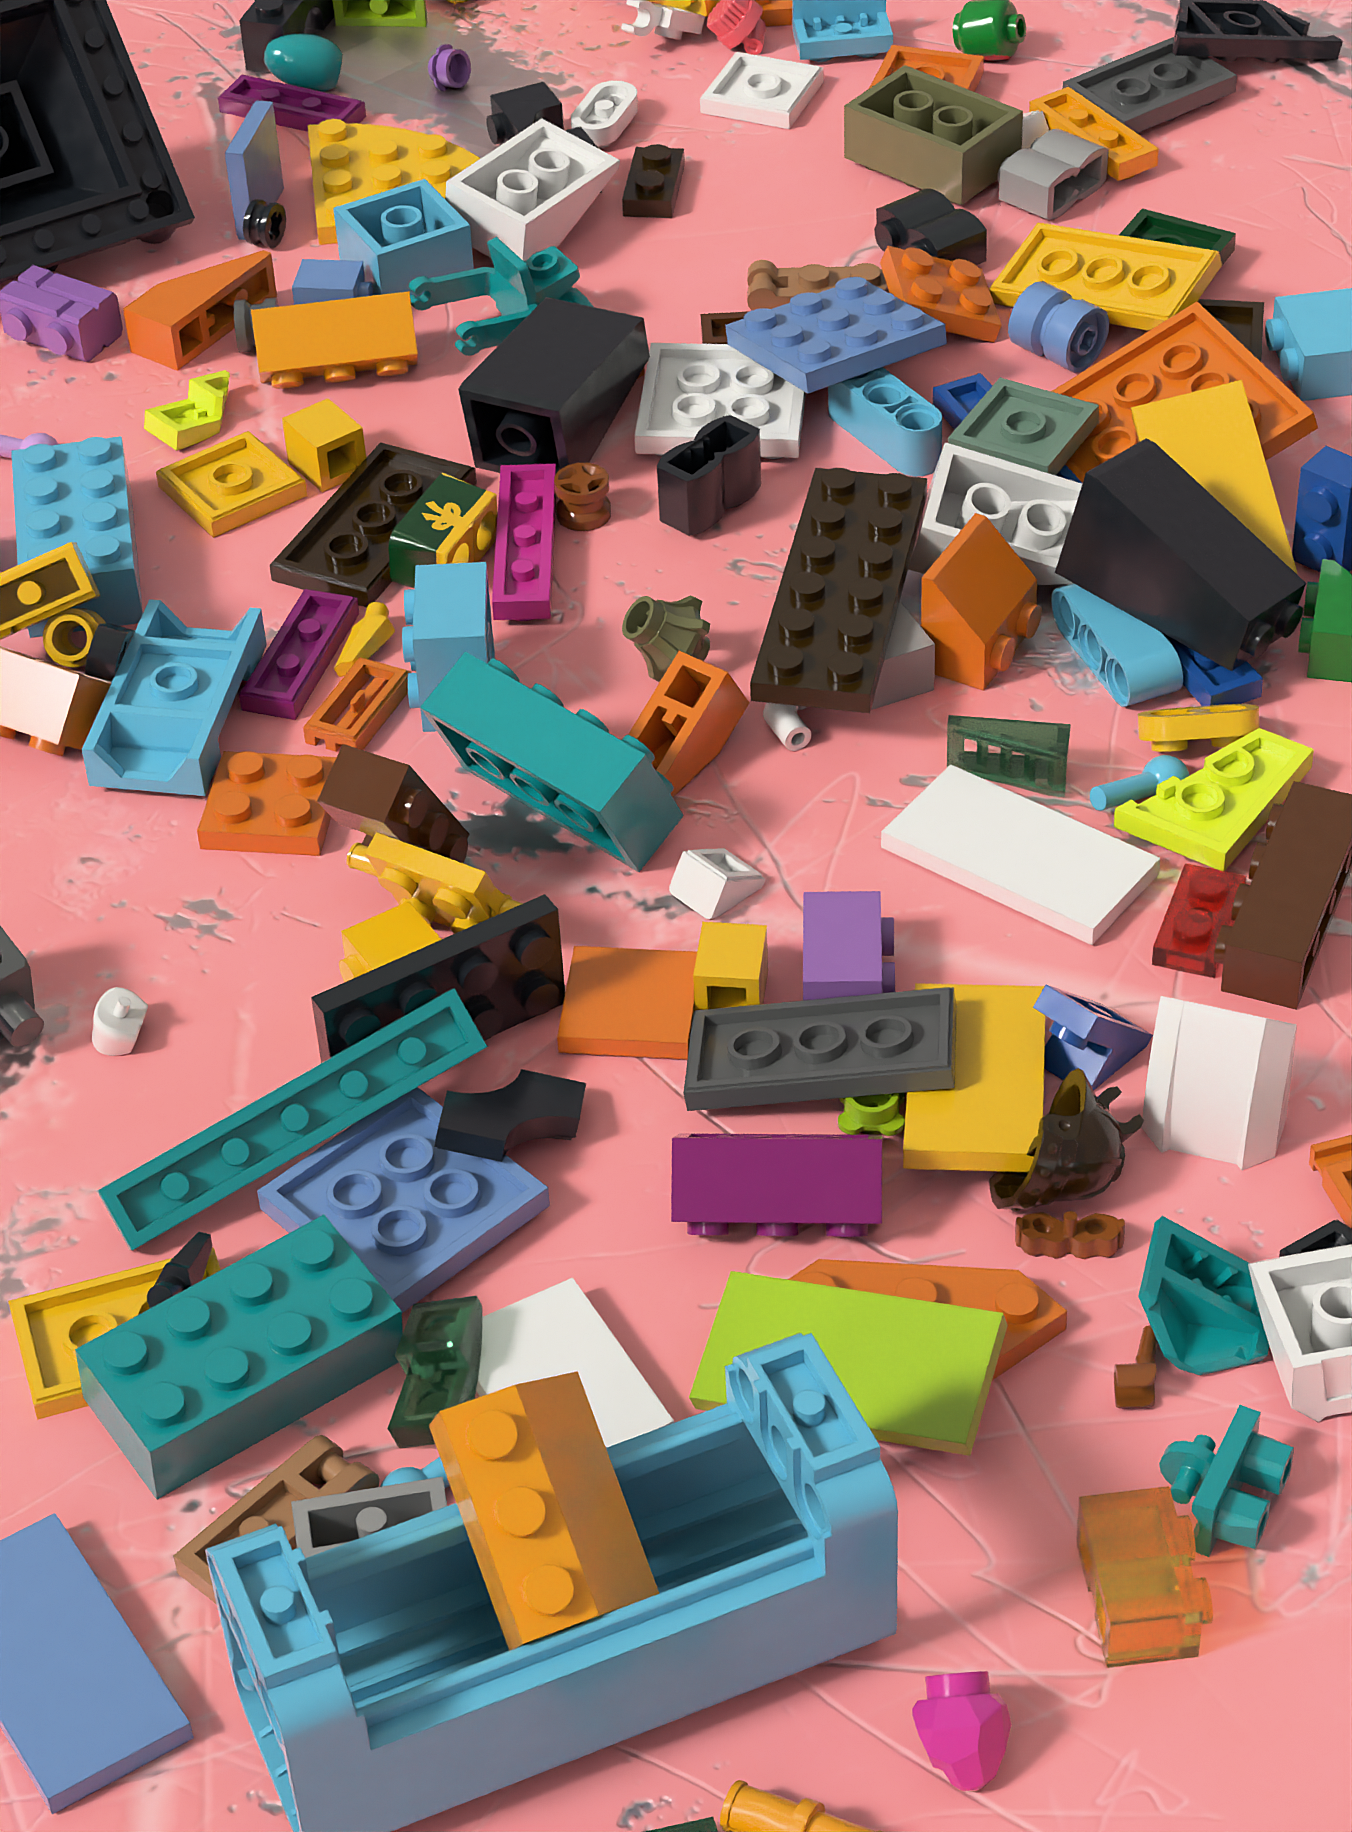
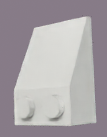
[445,118,620,261]
[908,442,1082,585]

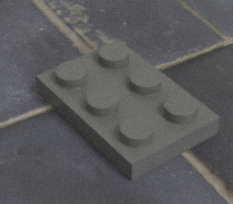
[1062,37,1237,134]

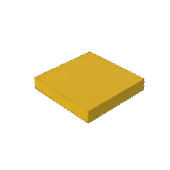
[156,431,307,538]

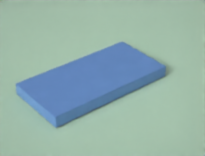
[0,1513,194,1815]

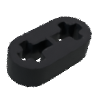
[85,623,135,682]

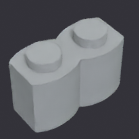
[998,129,1109,220]

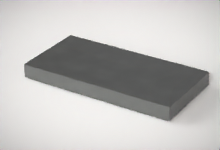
[683,987,957,1111]

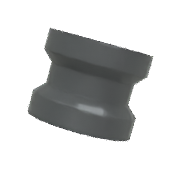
[234,297,279,353]

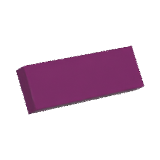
[218,74,366,132]
[239,589,359,720]

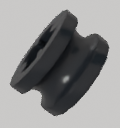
[243,199,286,248]

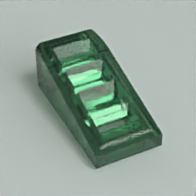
[947,715,1071,797]

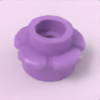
[428,44,471,91]

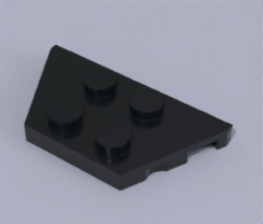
[1173,0,1343,63]

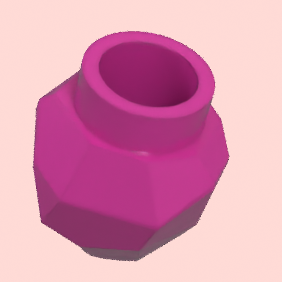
[912,1671,1011,1791]

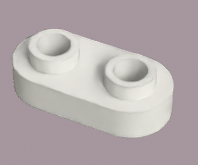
[571,80,638,149]

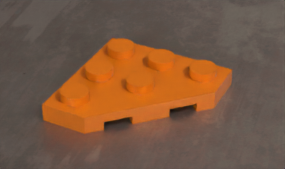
[787,1259,1068,1381]

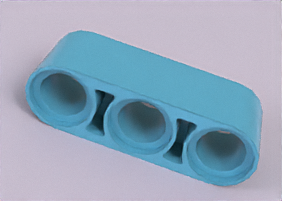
[828,367,942,477]
[1051,583,1183,707]

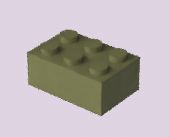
[844,65,1023,205]

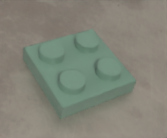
[948,377,1099,476]

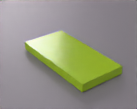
[689,1271,1008,1456]

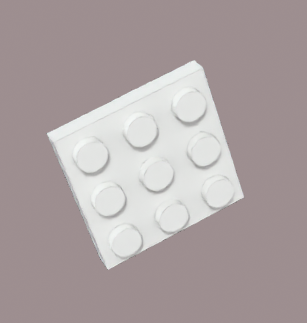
[634,343,806,459]

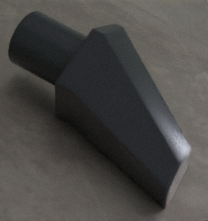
[147,1232,213,1308]

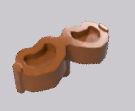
[1015,1211,1125,1259]

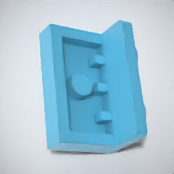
[792,0,893,62]

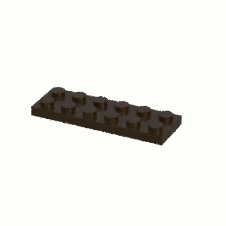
[750,468,928,713]

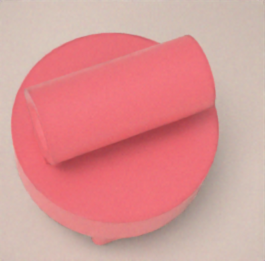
[707,0,766,55]

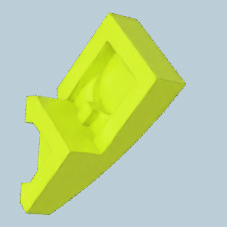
[144,370,230,451]

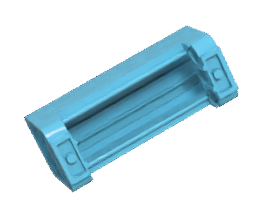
[205,1333,898,1832]

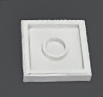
[700,52,824,129]

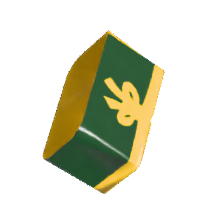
[388,473,497,589]

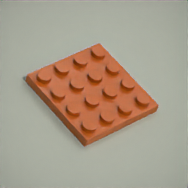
[1051,302,1318,483]

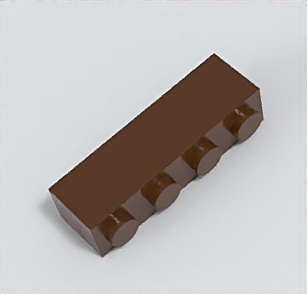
[1214,781,1352,1010]

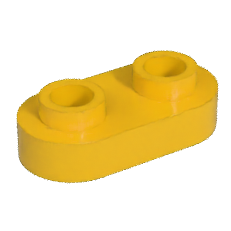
[1138,704,1260,752]

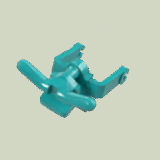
[408,237,594,356]

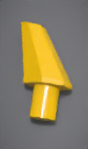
[334,602,395,677]

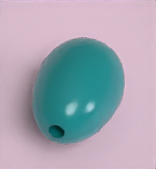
[264,34,343,92]

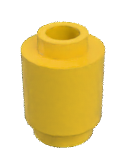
[43,608,106,667]

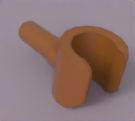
[1114,1325,1158,1408]

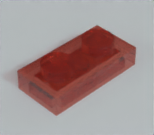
[1152,863,1247,979]

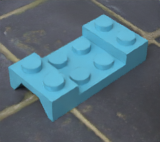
[82,599,267,796]

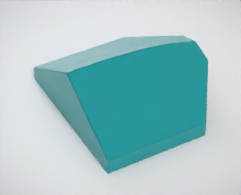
[1138,1216,1269,1376]

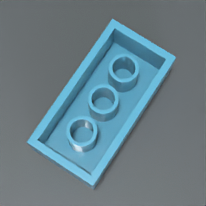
[11,436,143,638]

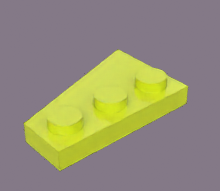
[1114,728,1314,872]

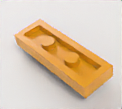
[1029,86,1159,181]

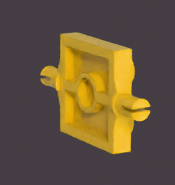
[346,832,523,934]

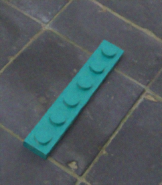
[96,988,487,1251]

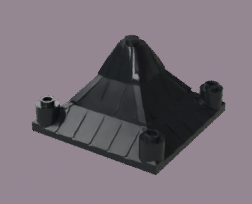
[0,0,195,283]

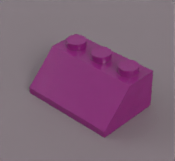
[671,1133,882,1237]

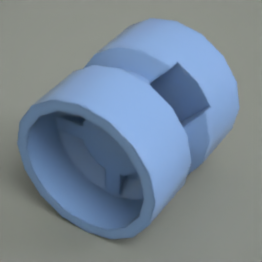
[1008,281,1109,373]

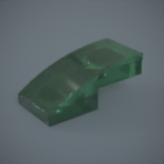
[387,1295,482,1448]

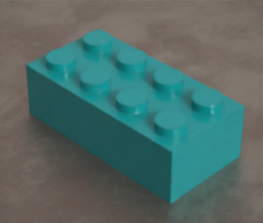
[420,651,684,872]
[75,1215,404,1500]

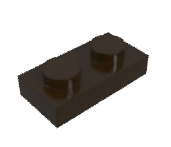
[622,144,685,218]

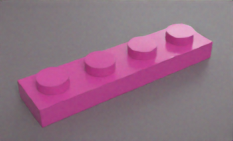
[492,464,556,621]

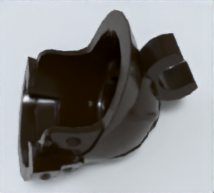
[989,1068,1144,1212]

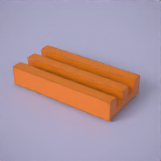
[303,657,411,752]

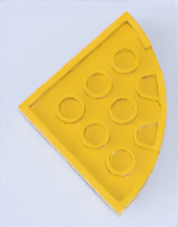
[308,119,481,245]

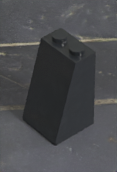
[458,297,650,473]
[1055,438,1306,671]

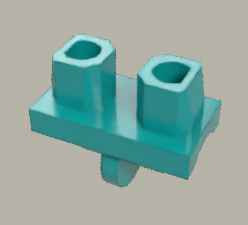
[1159,1405,1294,1557]

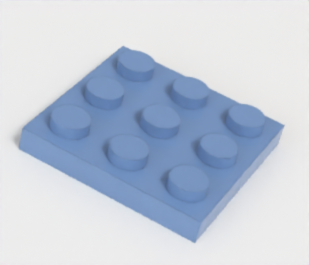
[725,277,947,394]
[257,1087,550,1313]

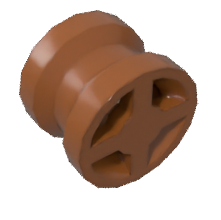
[554,463,611,531]

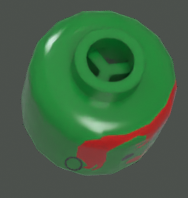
[952,0,1026,61]

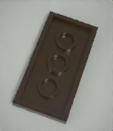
[269,443,477,608]

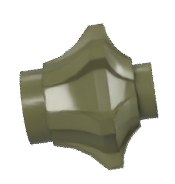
[622,595,710,682]

